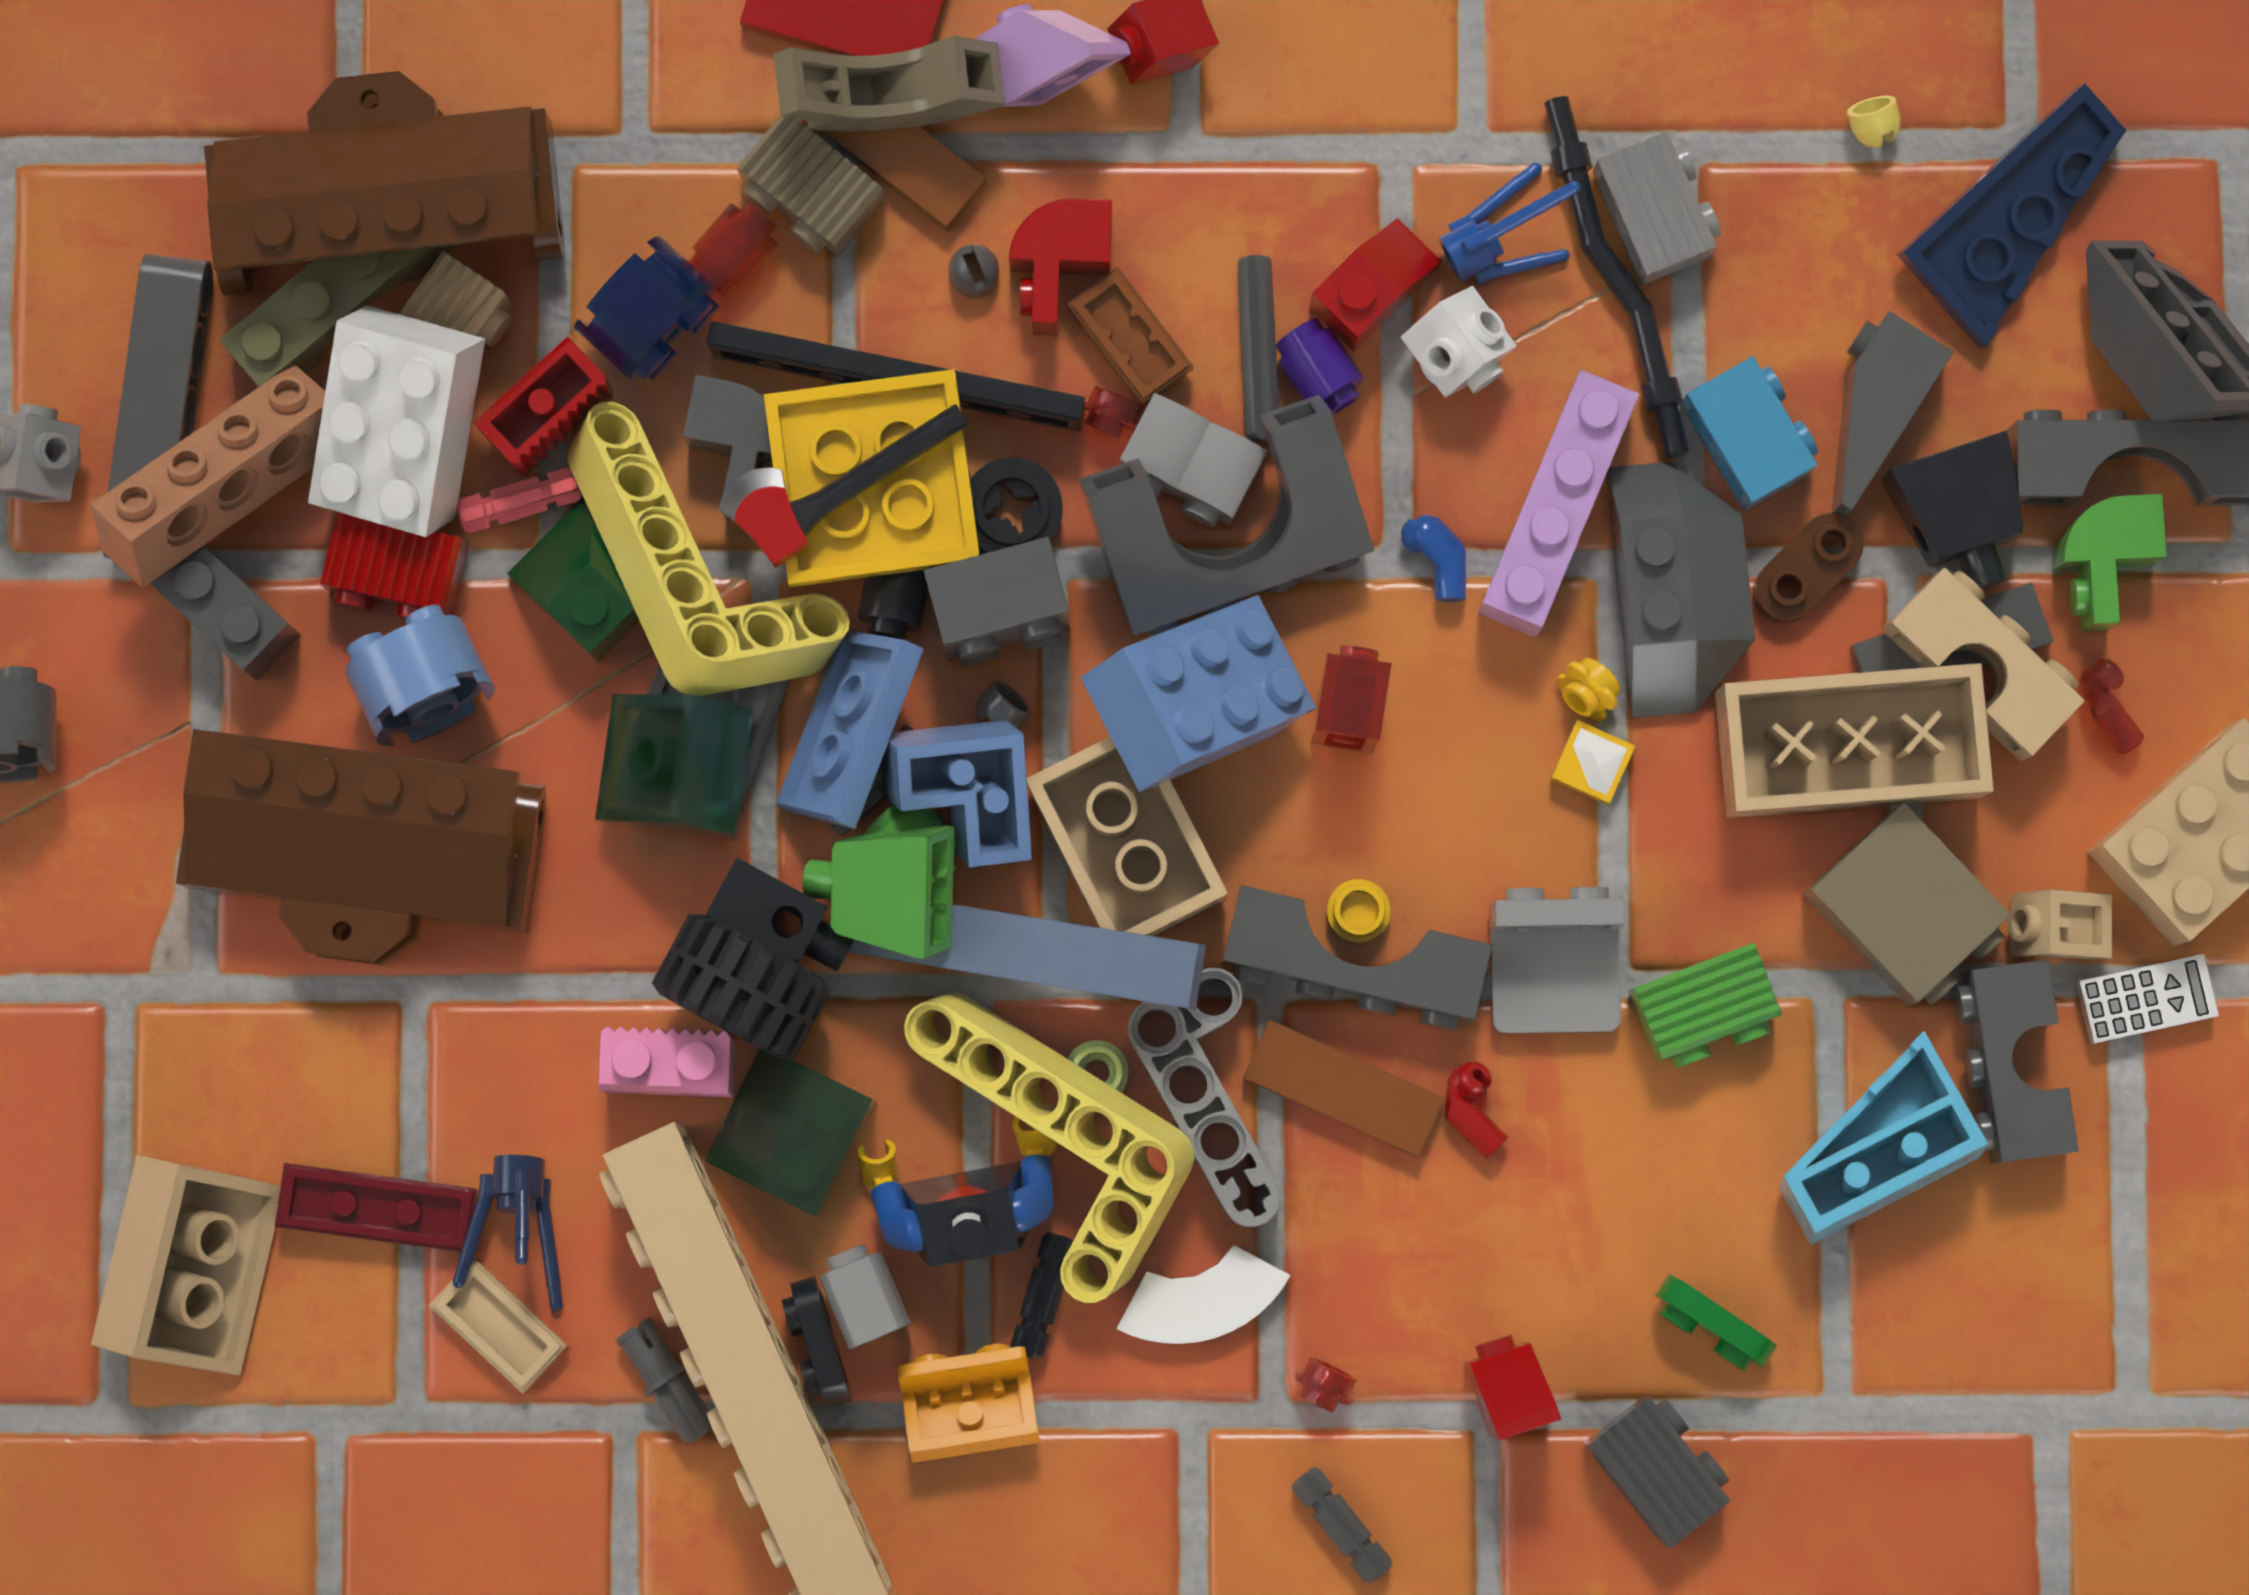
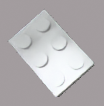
[308,305,485,537]

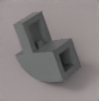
[683,375,772,519]

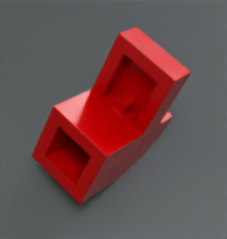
[1009,198,1112,336]

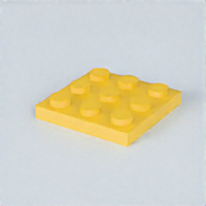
[764,369,980,587]

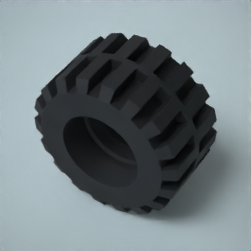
[652,914,831,1059]

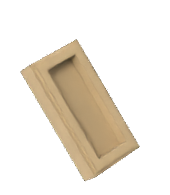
[428,1258,569,1393]

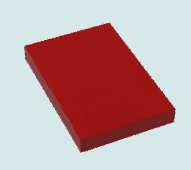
[740,0,945,56]

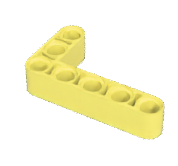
[567,402,850,696]
[904,992,1195,1303]

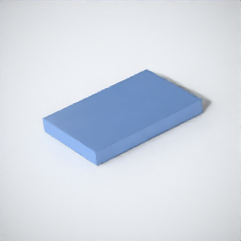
[776,630,924,829]

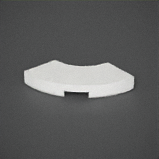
[1116,1245,1291,1344]

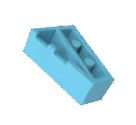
[1779,1031,1988,1245]

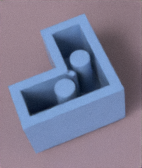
[883,721,1032,867]

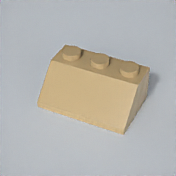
[91,1154,281,1376]

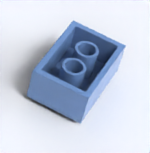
[1080,595,1317,793]

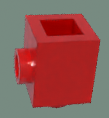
[1107,0,1220,85]

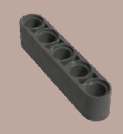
[103,254,213,559]

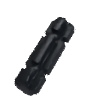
[1010,1232,1074,1359]

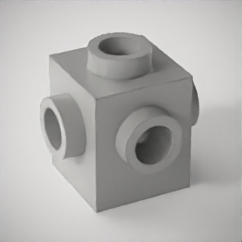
[0,404,81,503]

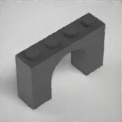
[1078,395,1374,636]

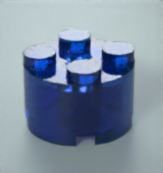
[574,235,720,381]

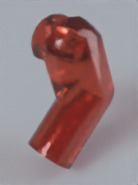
[2078,658,2144,754]

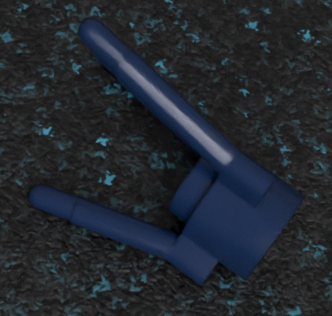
[452,1155,563,1311]

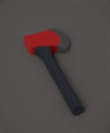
[719,404,969,568]

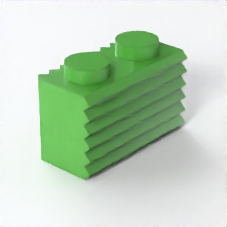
[1629,943,1782,1069]

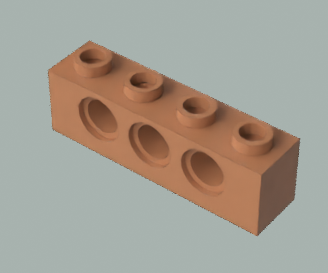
[90,363,325,588]

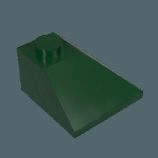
[507,497,640,662]

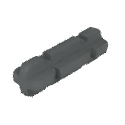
[1292,1467,1392,1583]

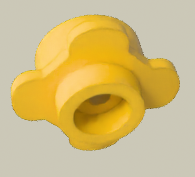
[1556,658,1620,722]

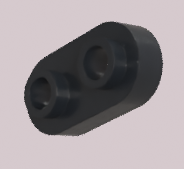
[782,1276,852,1408]

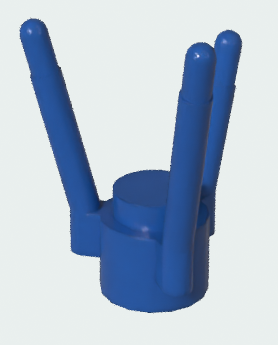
[1439,163,1581,287]

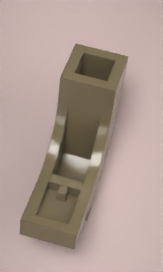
[774,36,1005,132]

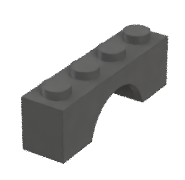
[2006,410,2249,506]
[1222,885,1492,1031]

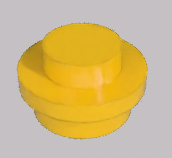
[1326,879,1391,943]

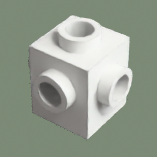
[1401,286,1517,398]

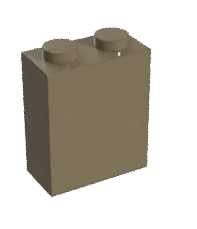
[1802,802,2011,1006]

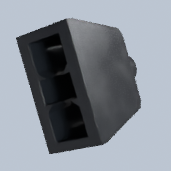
[1881,431,2023,590]
[706,857,854,972]

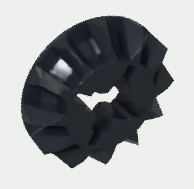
[970,458,1063,552]

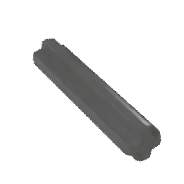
[1237,255,1279,442]

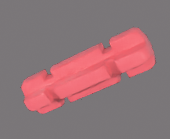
[456,466,582,534]

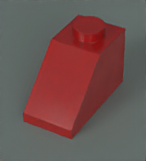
[1309,218,1442,352]
[1464,1334,1562,1440]

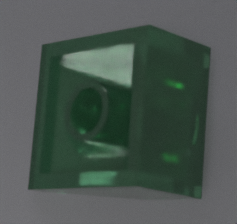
[595,694,753,835]
[704,1049,876,1217]

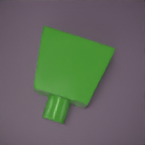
[802,826,954,959]

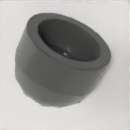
[949,244,999,298]
[975,680,1031,729]

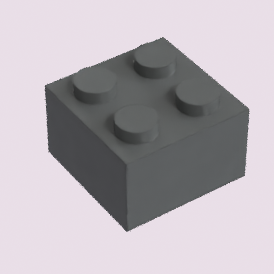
[924,537,1070,667]

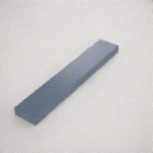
[848,904,1206,1010]

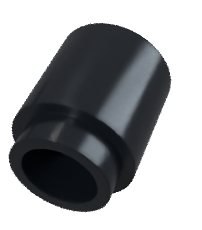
[858,570,928,640]

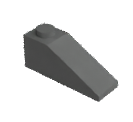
[1832,311,1954,516]

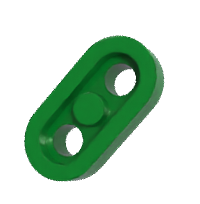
[1655,1274,1777,1371]

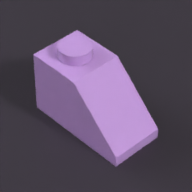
[977,4,1131,107]

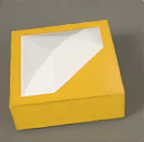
[1550,720,1635,806]

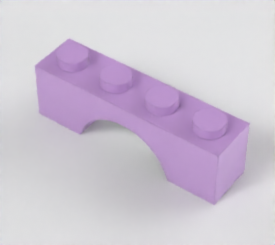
[1478,369,1639,638]

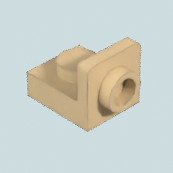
[2008,890,2112,960]

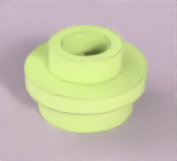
[1068,1040,1129,1093]

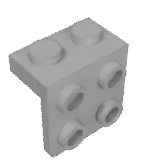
[1490,887,1626,1034]

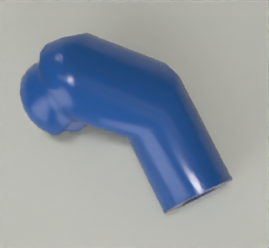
[1401,514,1466,602]

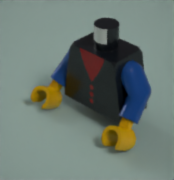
[858,1117,1057,1267]

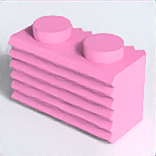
[598,1026,737,1098]

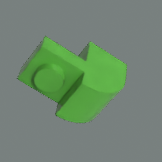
[2052,494,2167,632]

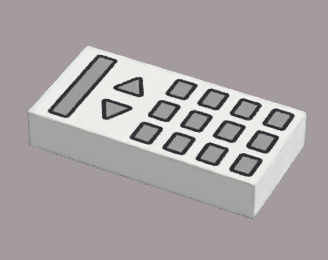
[2075,954,2219,1044]

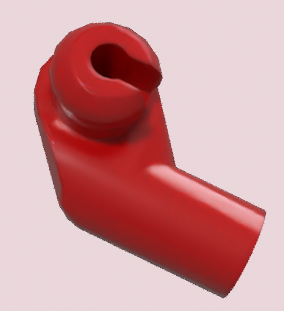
[1445,1061,1508,1159]

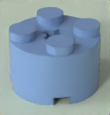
[345,605,495,746]

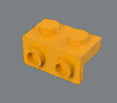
[897,1344,1040,1463]

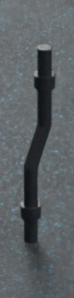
[1544,96,1689,459]

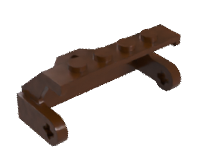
[204,71,565,296]
[176,729,547,966]

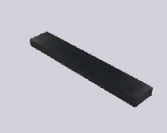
[706,321,1086,431]

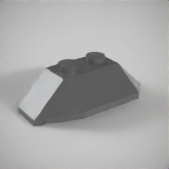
[2086,241,2249,421]
[1606,462,1755,719]

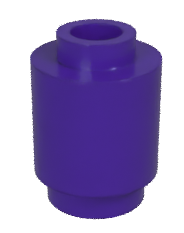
[1275,318,1364,415]

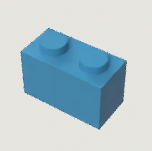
[1680,356,1818,513]

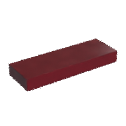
[275,1163,478,1252]

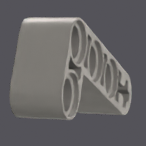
[1128,967,1281,1228]

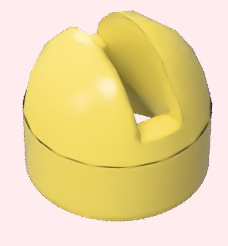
[1847,96,1901,148]

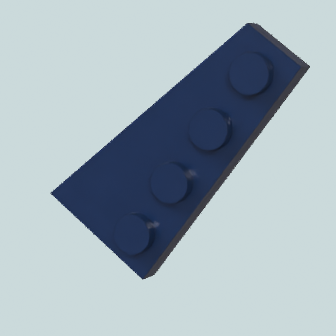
[1897,83,2126,348]

